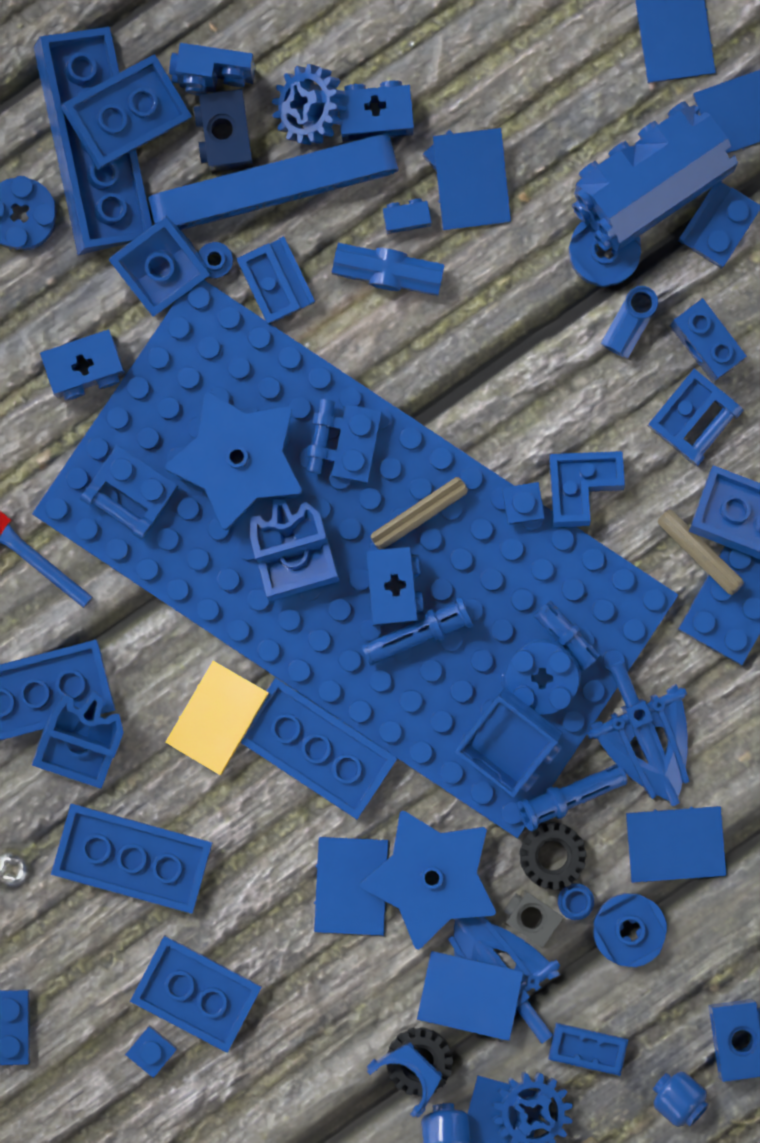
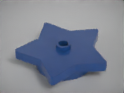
[165,392,303,530]
[359,810,496,950]

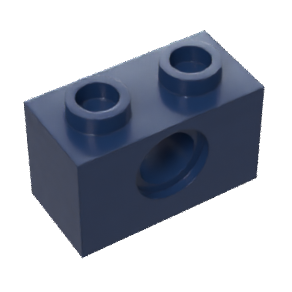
[194,89,253,173]

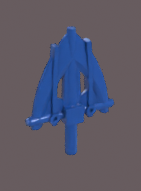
[587,661,690,806]
[448,917,561,1044]

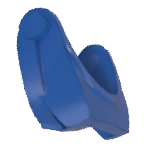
[367,1043,442,1118]

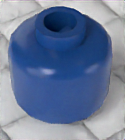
[653,1072,709,1127]
[421,1103,471,1143]

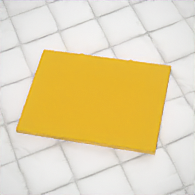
[165,661,269,775]

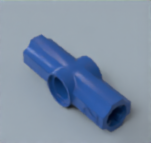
[332,243,445,296]

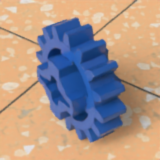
[272,64,346,145]
[492,1072,573,1143]

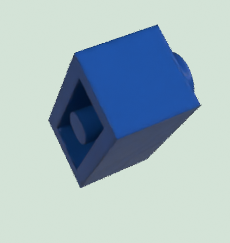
[383,198,431,234]

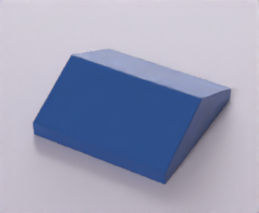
[108,215,211,317]

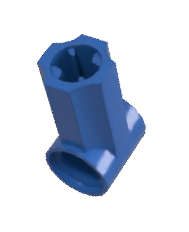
[600,286,658,359]

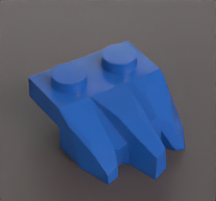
[250,499,340,602]
[32,691,124,789]

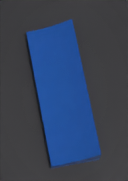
[34,27,152,256]

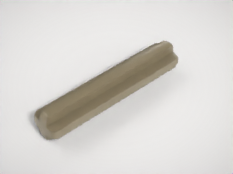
[370,477,468,550]
[658,509,744,595]

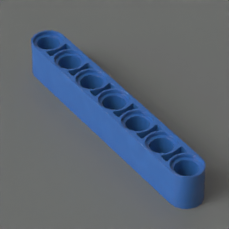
[148,134,399,230]

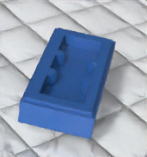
[548,1022,628,1076]

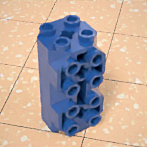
[572,101,738,251]

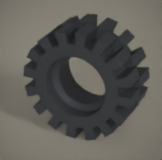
[519,822,587,890]
[386,1027,453,1097]

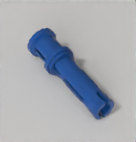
[362,597,474,666]
[517,764,628,831]

